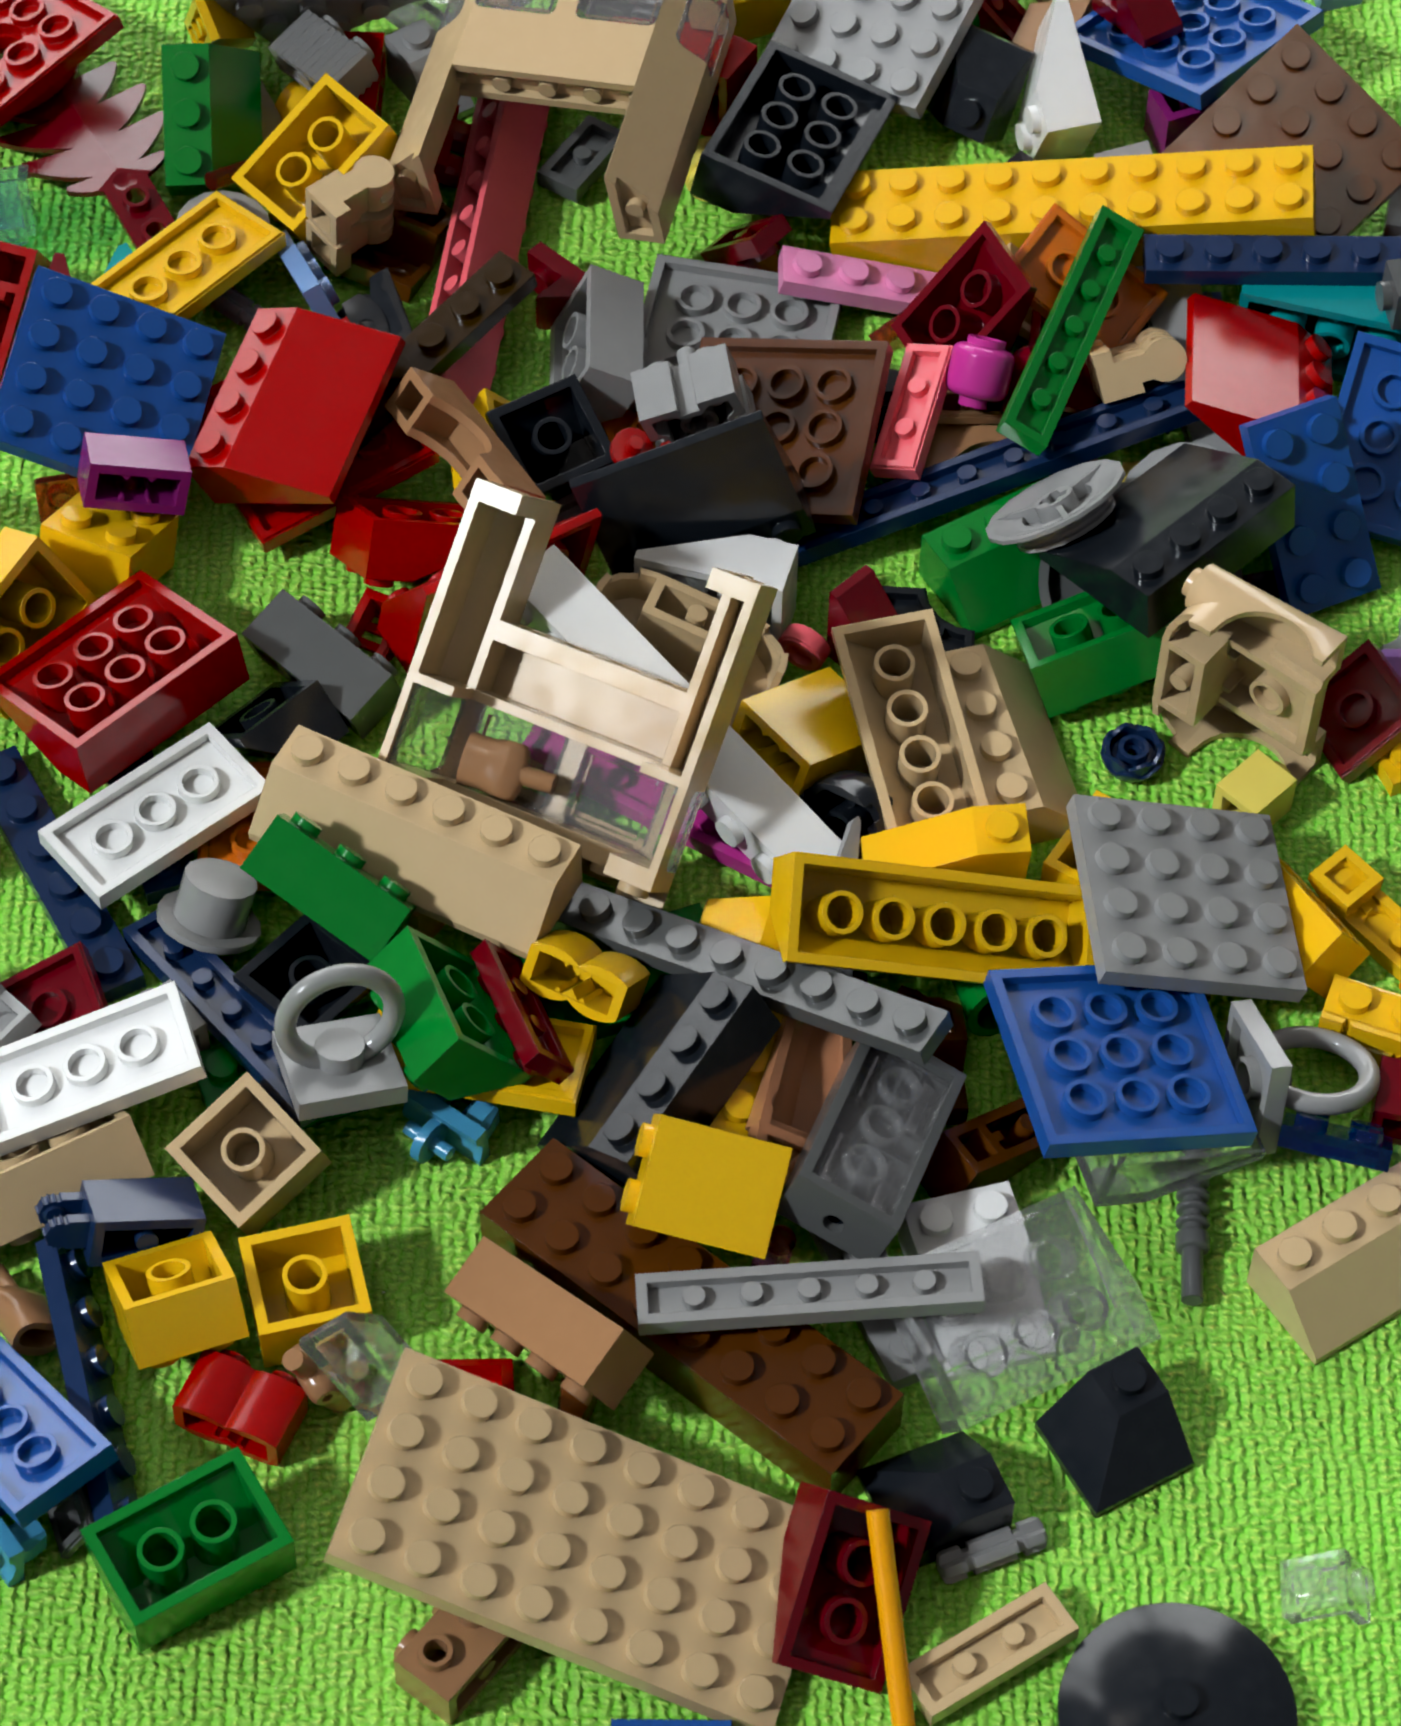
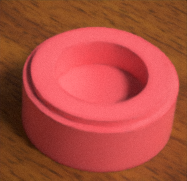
[778,623,831,671]

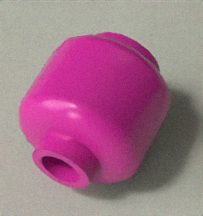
[946,334,1015,410]

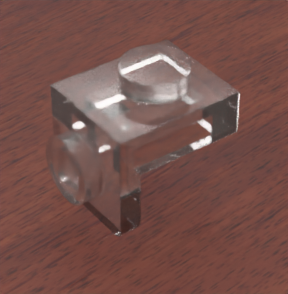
[1280,1548,1376,1625]

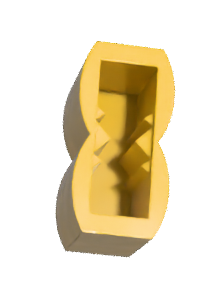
[519,930,650,1023]

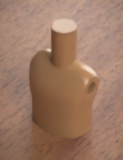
[456,731,558,802]
[0,1263,57,1356]
[282,1341,359,1413]

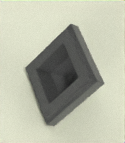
[47,1484,94,1559]

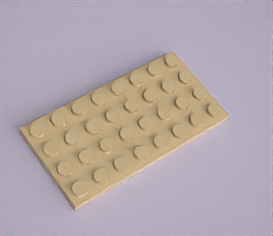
[323,1347,793,1726]

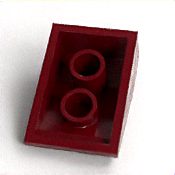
[891,220,1037,390]
[772,1481,932,1694]

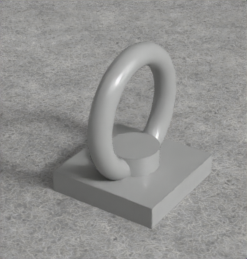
[272,963,408,1121]
[1224,999,1381,1156]

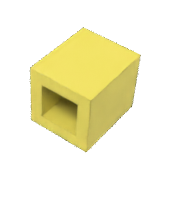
[1212,749,1297,825]

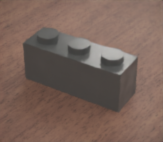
[242,589,401,739]

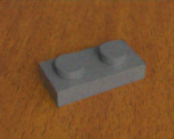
[537,115,620,203]

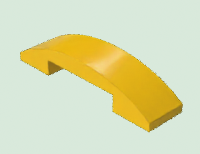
[1308,844,1401,981]

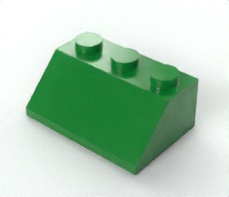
[161,43,263,196]
[918,476,1048,640]
[1010,591,1174,718]
[240,811,417,961]
[366,925,532,1100]
[80,1446,297,1653]

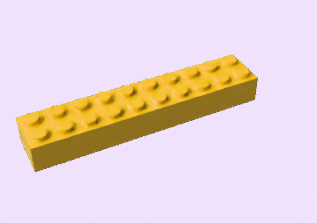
[829,145,1316,272]

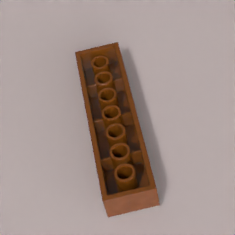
[480,1138,904,1493]

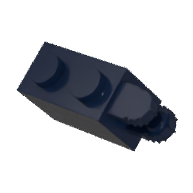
[35,1177,207,1267]

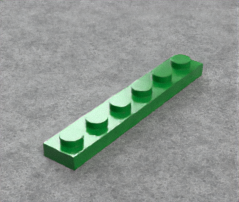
[996,205,1144,456]

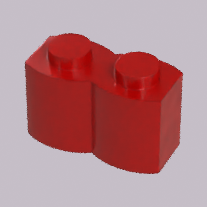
[172,1349,309,1466]

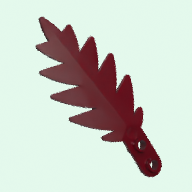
[0,61,175,249]

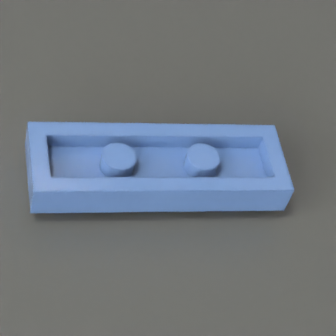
[278,229,340,319]

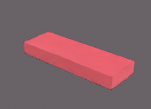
[869,343,953,480]

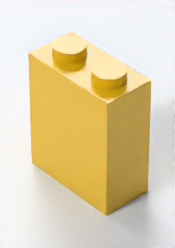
[732,667,870,796]
[620,1114,793,1260]

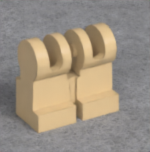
[305,155,395,277]
[1086,327,1187,404]

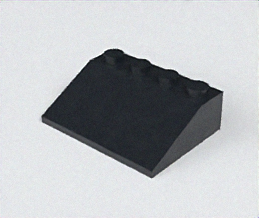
[690,40,899,219]
[569,410,817,575]
[1039,443,1295,638]
[537,972,782,1186]

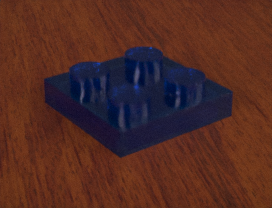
[1277,1111,1393,1173]

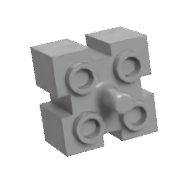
[630,343,756,448]

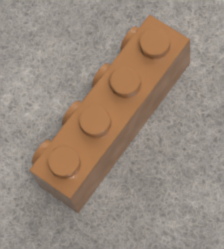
[444,1236,655,1410]
[393,1607,523,1726]

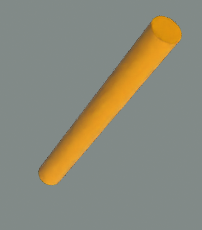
[866,1508,916,1726]

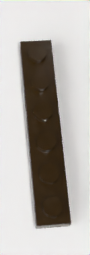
[357,251,538,453]

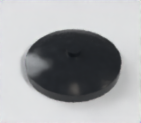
[1056,1603,1298,1726]

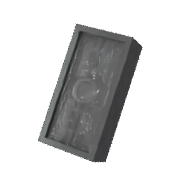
[777,1042,967,1259]

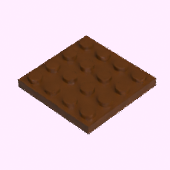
[1162,24,1401,236]
[699,337,893,525]

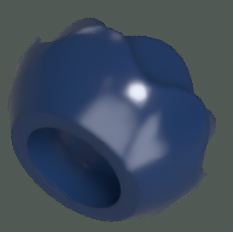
[1100,723,1165,783]

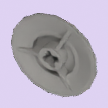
[985,459,1126,554]

